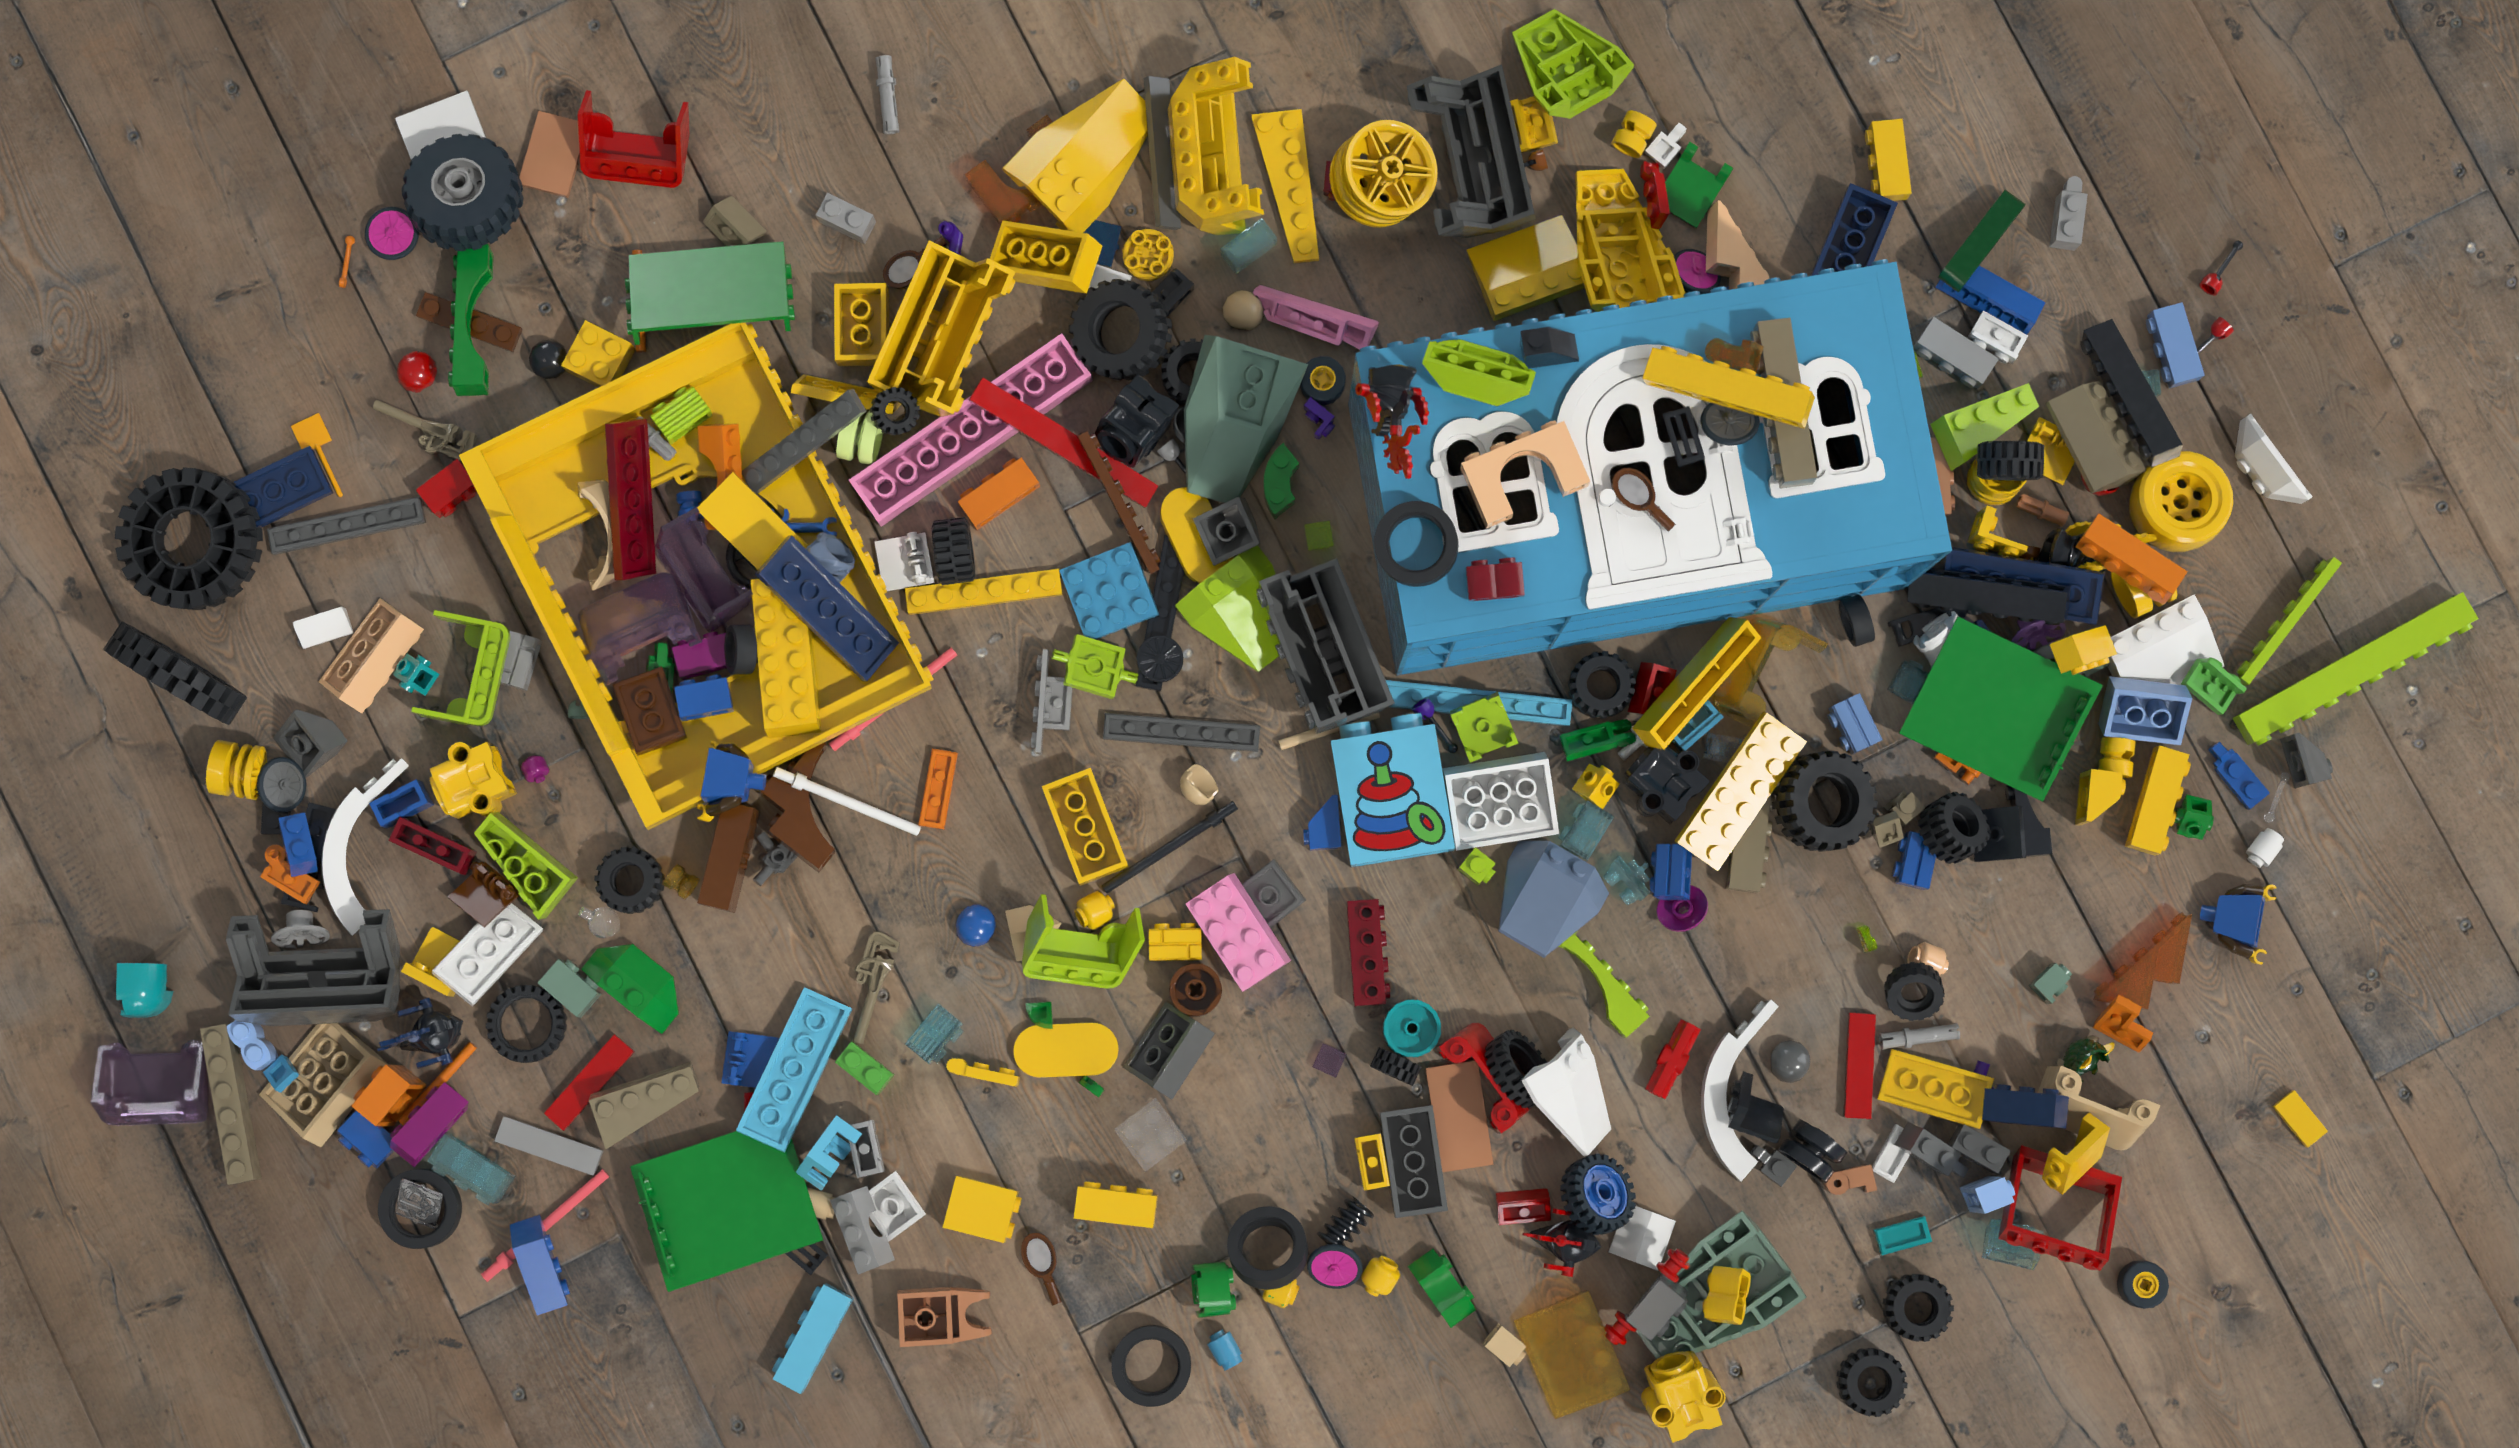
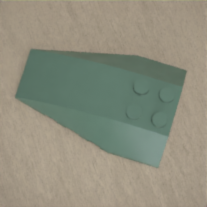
[1636,1210,1807,1359]

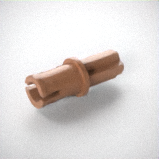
[2017,494,2069,527]

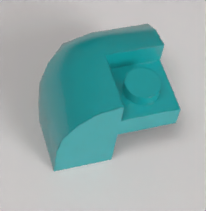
[116,963,174,1018]

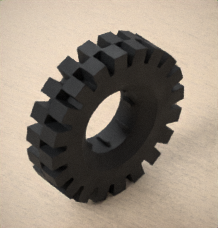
[115,467,263,610]
[103,621,247,725]

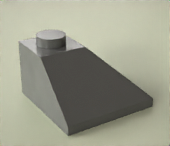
[1193,497,1261,566]
[273,710,347,777]
[2280,733,2333,789]

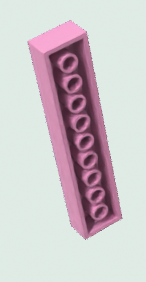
[849,333,1093,527]

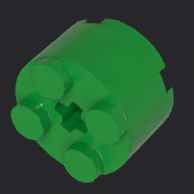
[1191,1261,1236,1318]

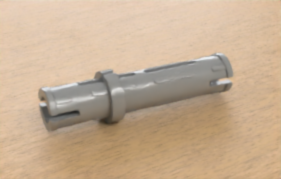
[875,55,900,134]
[1879,1023,1960,1050]

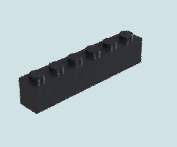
[2080,319,2183,468]
[1907,568,2071,625]

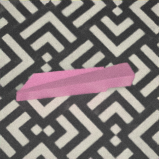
[1253,285,1379,350]

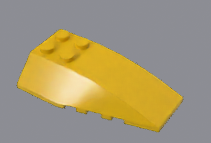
[1002,78,1148,233]
[1575,169,1685,312]

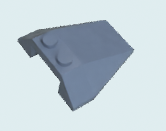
[1498,841,1609,958]

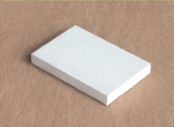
[395,91,486,160]

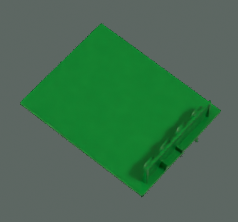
[1899,617,2102,801]
[630,1131,823,1292]

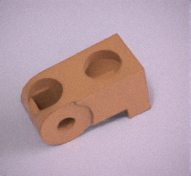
[1824,1164,1877,1195]

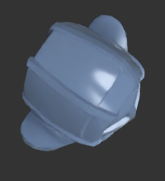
[806,532,855,583]

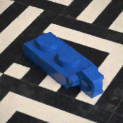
[2208,742,2270,810]

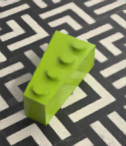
[1930,383,2039,471]
[474,812,578,920]

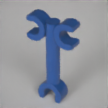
[772,509,837,537]

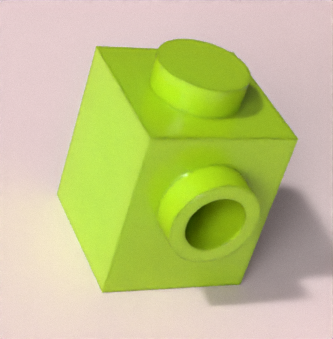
[1457,847,1496,886]

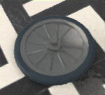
[1700,403,1760,446]
[257,757,307,812]

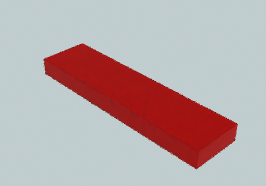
[1844,1013,1876,1119]
[544,1034,635,1131]

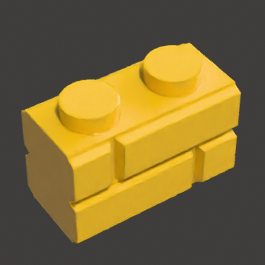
[1149,923,1202,961]
[1354,1133,1390,1191]

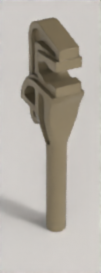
[373,400,477,462]
[853,932,900,1044]

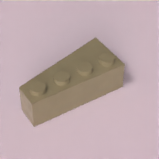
[589,1061,699,1150]

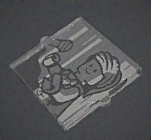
[396,1178,443,1229]

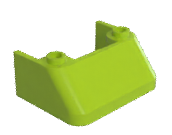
[411,610,511,726]
[1022,894,1145,989]

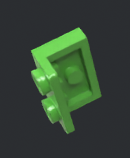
[2181,657,2247,715]

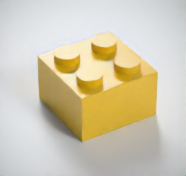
[561,320,636,387]

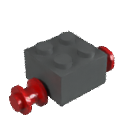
[1604,1248,1690,1345]

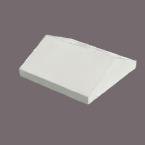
[869,1171,926,1242]
[1608,1206,1676,1271]

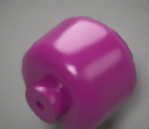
[521,755,550,783]

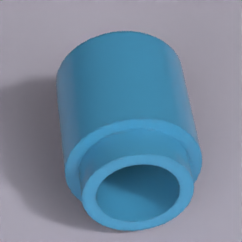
[1207,1329,1243,1371]

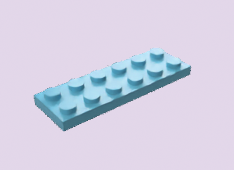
[736,987,852,1153]

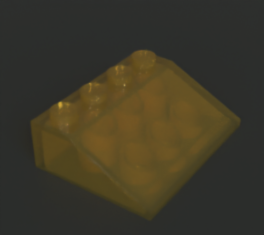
[1513,1290,1630,1419]

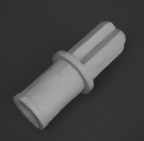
[637,416,676,461]

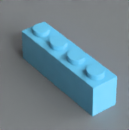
[772,1283,854,1394]

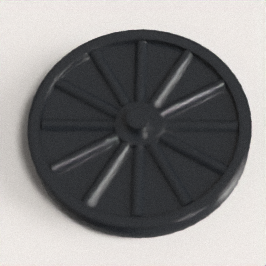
[1137,635,1183,682]

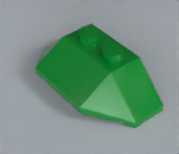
[581,944,679,1034]

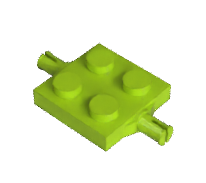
[1051,634,1138,699]

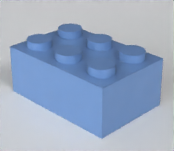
[2098,676,2192,745]

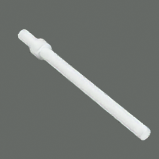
[773,767,921,836]

